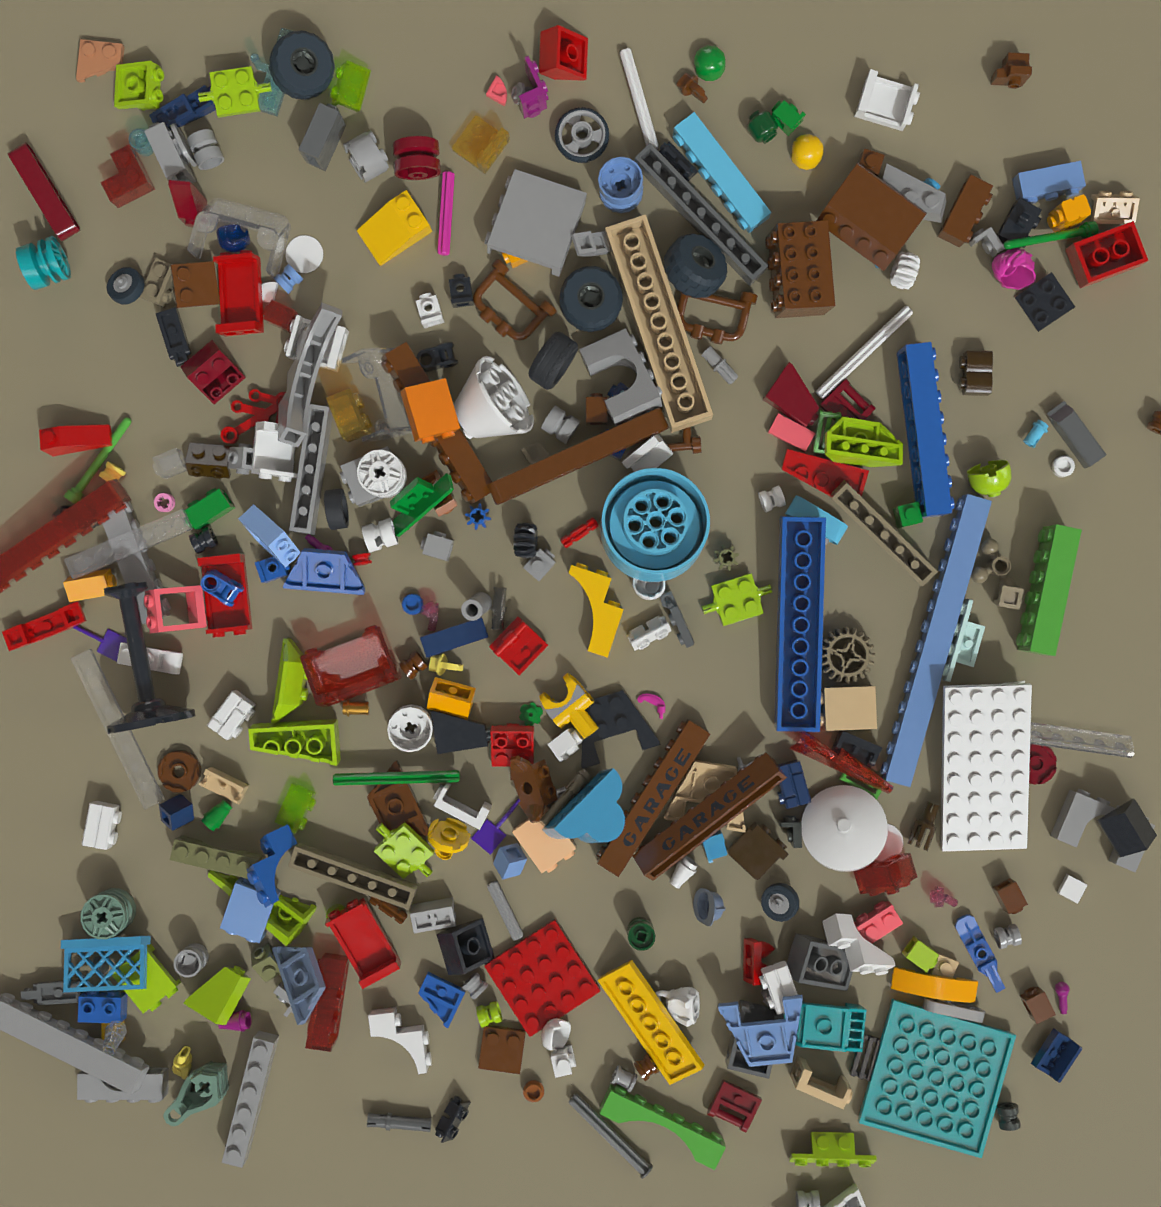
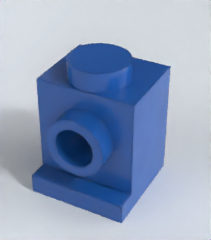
[255,557,291,583]

